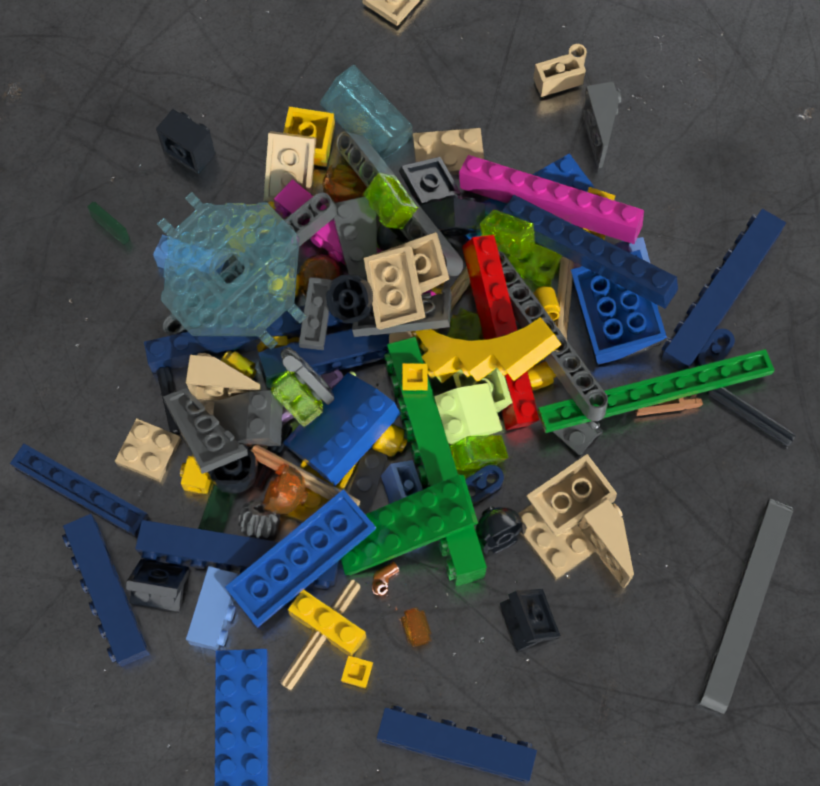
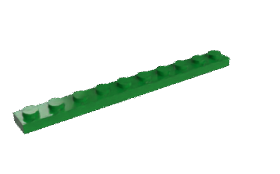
[537,349,775,433]

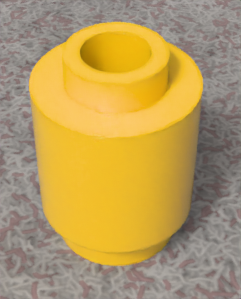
[533,286,560,321]
[221,351,257,379]
[527,361,556,391]

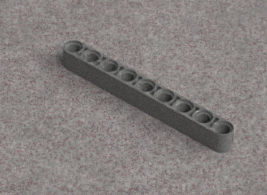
[336,132,463,276]
[163,192,337,336]
[498,251,608,421]
[699,498,794,714]

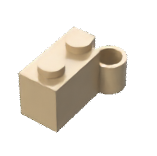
[533,44,587,97]

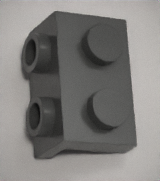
[552,400,603,455]

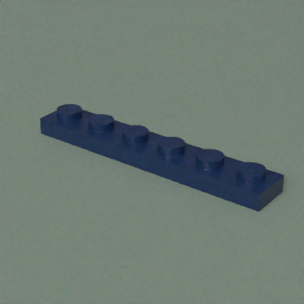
[10,443,149,537]

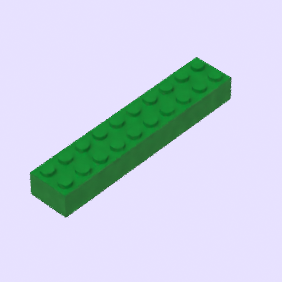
[384,337,487,586]

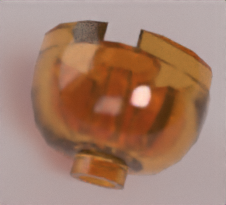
[322,164,369,203]
[298,254,344,297]
[263,463,308,514]

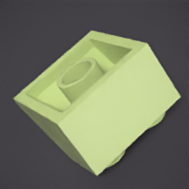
[453,368,513,413]
[434,383,503,446]

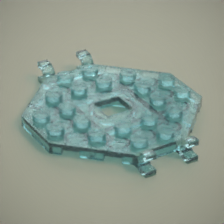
[157,192,307,350]

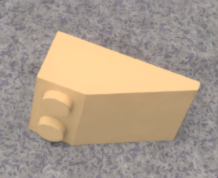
[371,233,449,294]
[186,353,262,401]
[526,454,617,537]
[579,499,634,588]

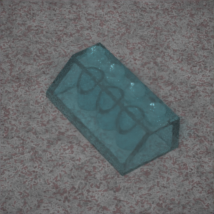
[320,65,412,160]

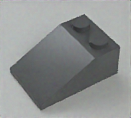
[582,81,621,168]
[213,390,283,447]

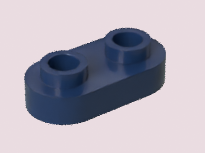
[697,329,735,366]
[466,465,504,505]

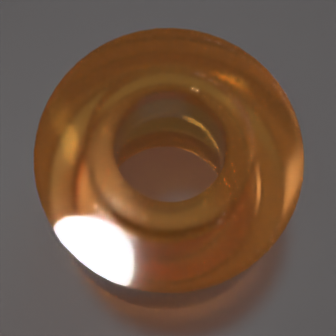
[400,607,432,647]

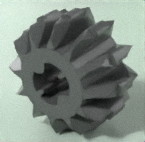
[238,500,281,539]

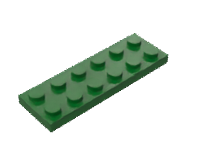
[341,474,478,576]

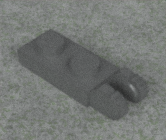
[280,347,334,405]

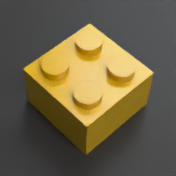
[283,107,335,167]

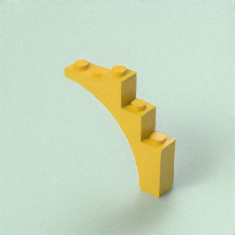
[411,317,561,383]

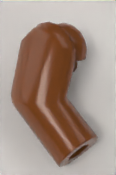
[371,561,400,596]

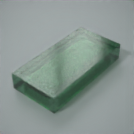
[87,202,130,245]
[198,484,238,533]

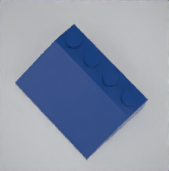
[571,250,667,365]
[283,372,401,487]

